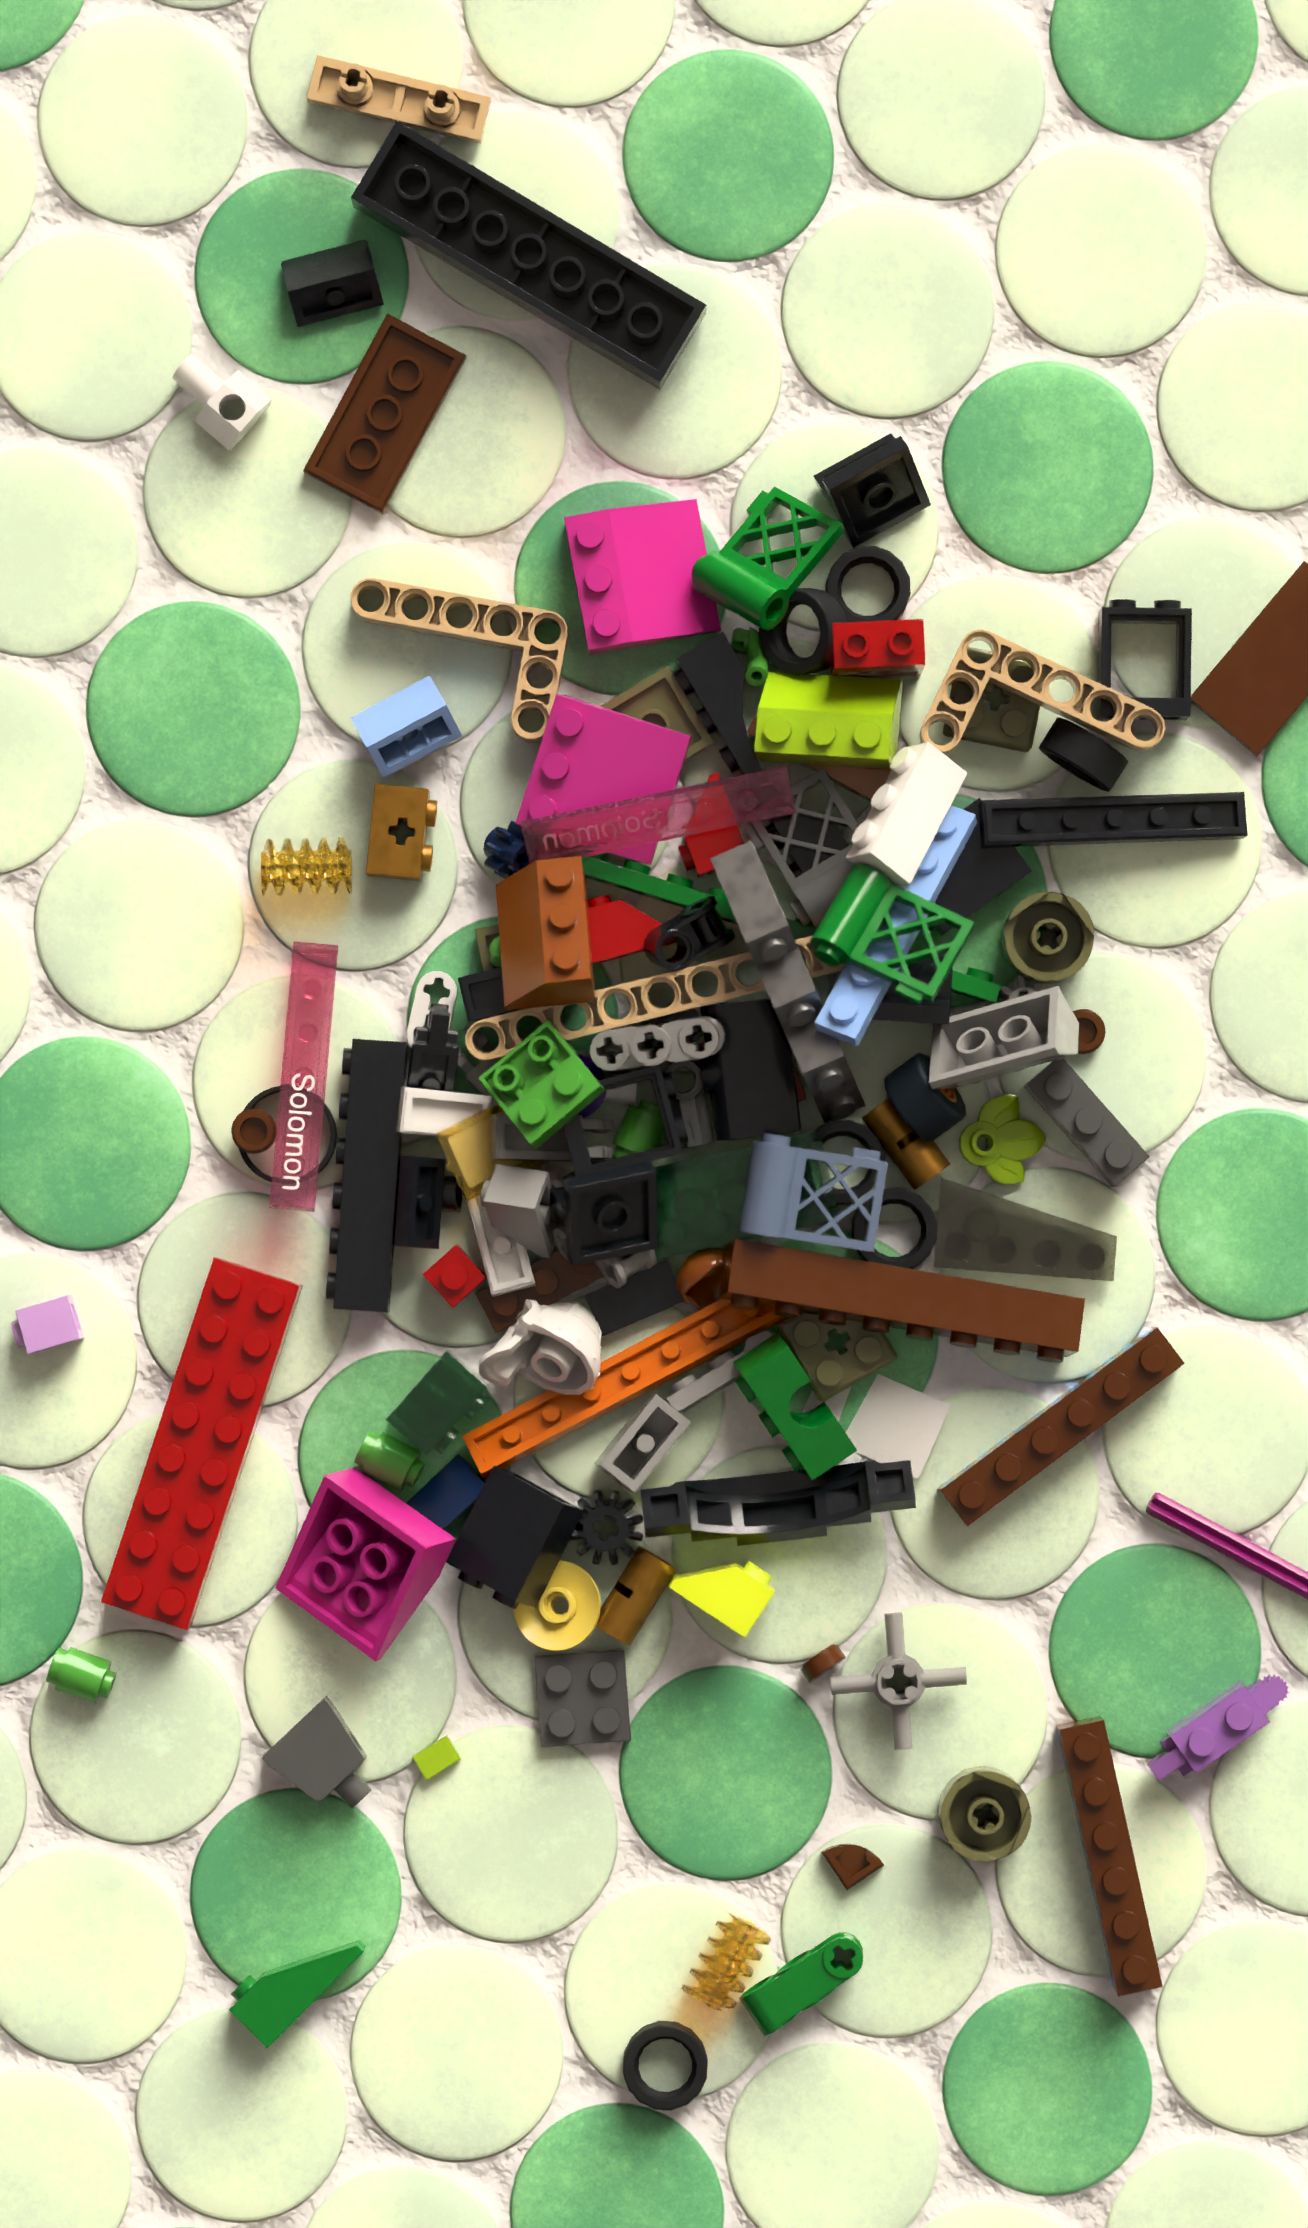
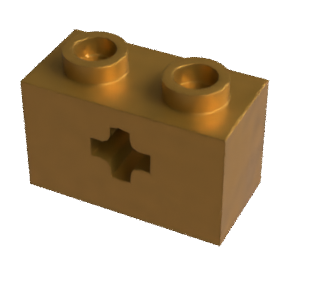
[366,784,438,881]

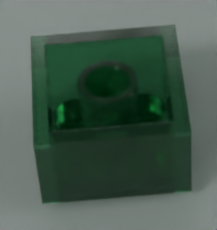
[386,1350,490,1456]

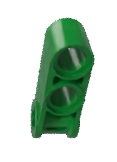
[739,1932,863,2036]

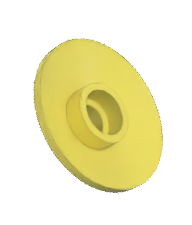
[513,1560,601,1651]

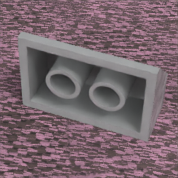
[929,986,1079,1089]

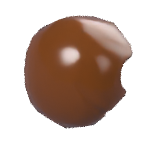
[676,1248,725,1310]

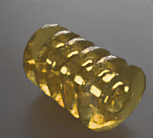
[261,837,353,896]
[681,1909,772,2011]

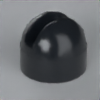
[441,1176,463,1212]

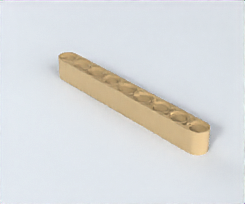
[465,935,846,1060]

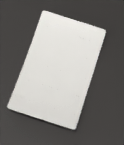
[802,1374,950,1479]

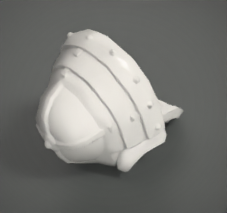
[479,1299,602,1395]

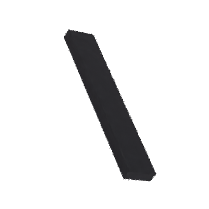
[979,792,1248,848]

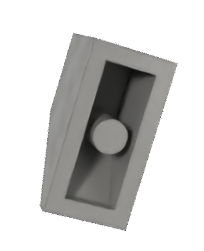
[481,1164,562,1258]
[594,1394,691,1493]

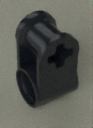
[644,896,736,970]

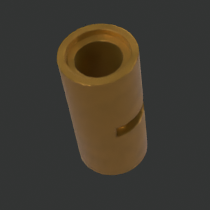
[862,1098,951,1190]
[596,1546,677,1646]

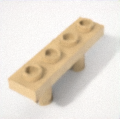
[306,55,491,144]

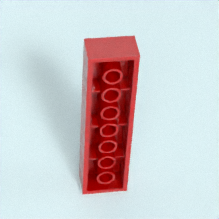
[101,1257,303,1630]

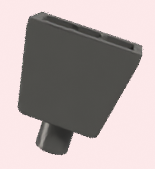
[261,1696,371,1808]

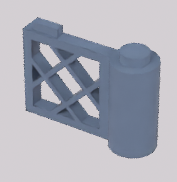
[739,1133,888,1252]

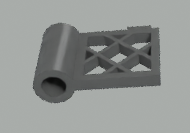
[743,768,859,930]

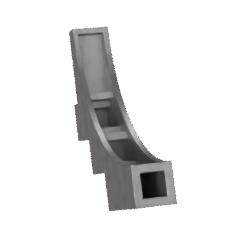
[710,841,866,1123]

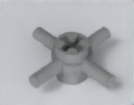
[830,1612,967,1750]

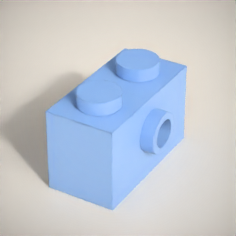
[351,675,462,778]

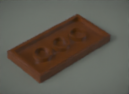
[303,313,467,515]
[1191,561,1308,757]

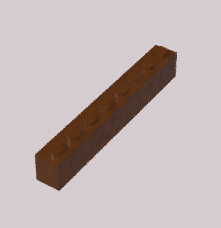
[718,1239,1085,1363]

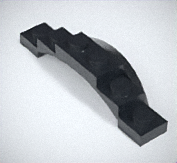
[641,1460,916,1546]

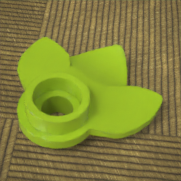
[959,1094,1046,1185]

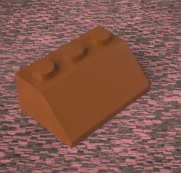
[496,856,596,1010]

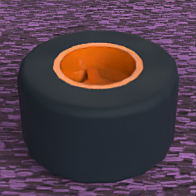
[884,1053,966,1141]

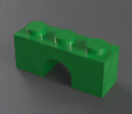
[733,1332,857,1481]

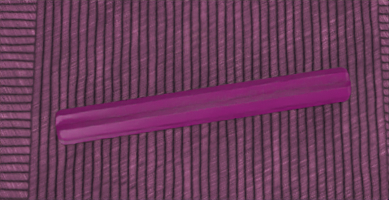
[1146,1493,1308,1599]

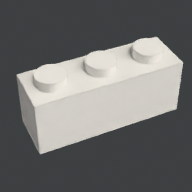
[846,742,967,886]

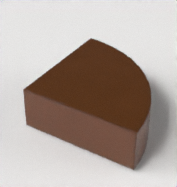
[821,1844,884,1890]

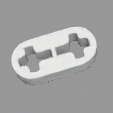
[407,971,458,1048]

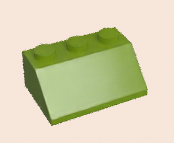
[754,672,903,770]

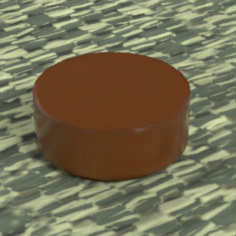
[1073,1009,1105,1054]
[231,1108,277,1154]
[800,1644,846,1683]

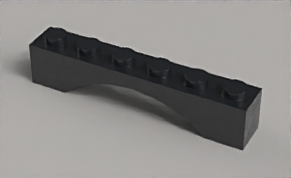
[673,631,849,878]

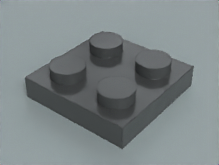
[534,1649,631,1747]

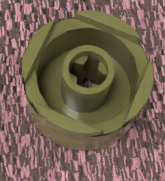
[1001,892,1094,984]
[938,1766,1031,1862]

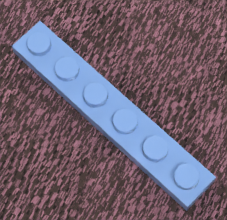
[814,805,977,1047]

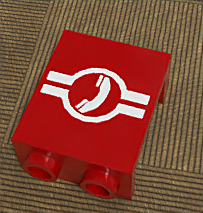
[831,619,925,678]

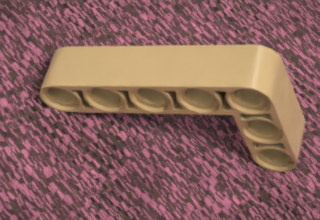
[351,578,568,743]
[919,629,1165,755]

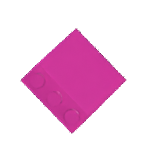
[564,499,721,656]
[516,694,692,865]
[275,1467,456,1661]

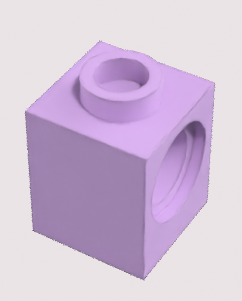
[11,1295,84,1354]

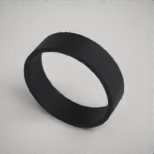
[238,1086,337,1185]

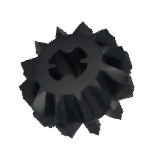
[570,1489,643,1565]

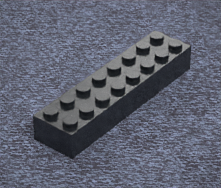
[351,121,706,390]

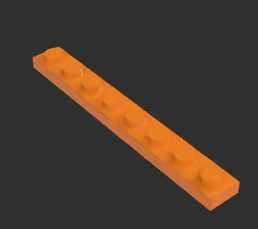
[462,1299,788,1479]

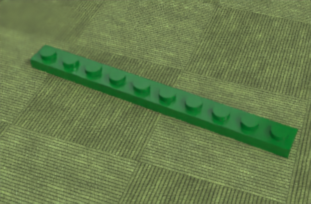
[569,847,1001,1004]

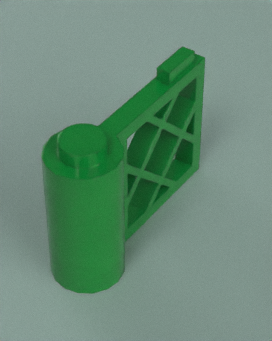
[691,486,845,630]
[810,863,974,1005]

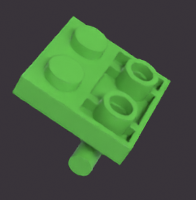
[478,1020,605,1149]

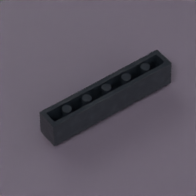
[326,1039,409,1313]

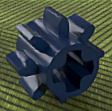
[483,821,538,879]

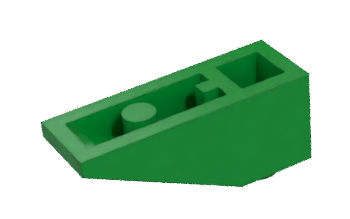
[229,1940,366,2048]

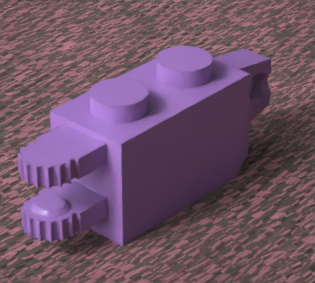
[1147,1674,1289,1781]

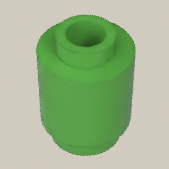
[612,1100,665,1162]
[355,1431,425,1492]
[46,1647,117,1704]

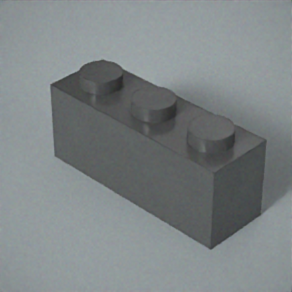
[1023,1059,1150,1187]

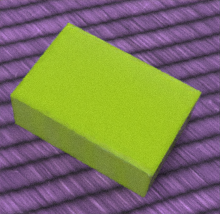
[412,1735,461,1780]

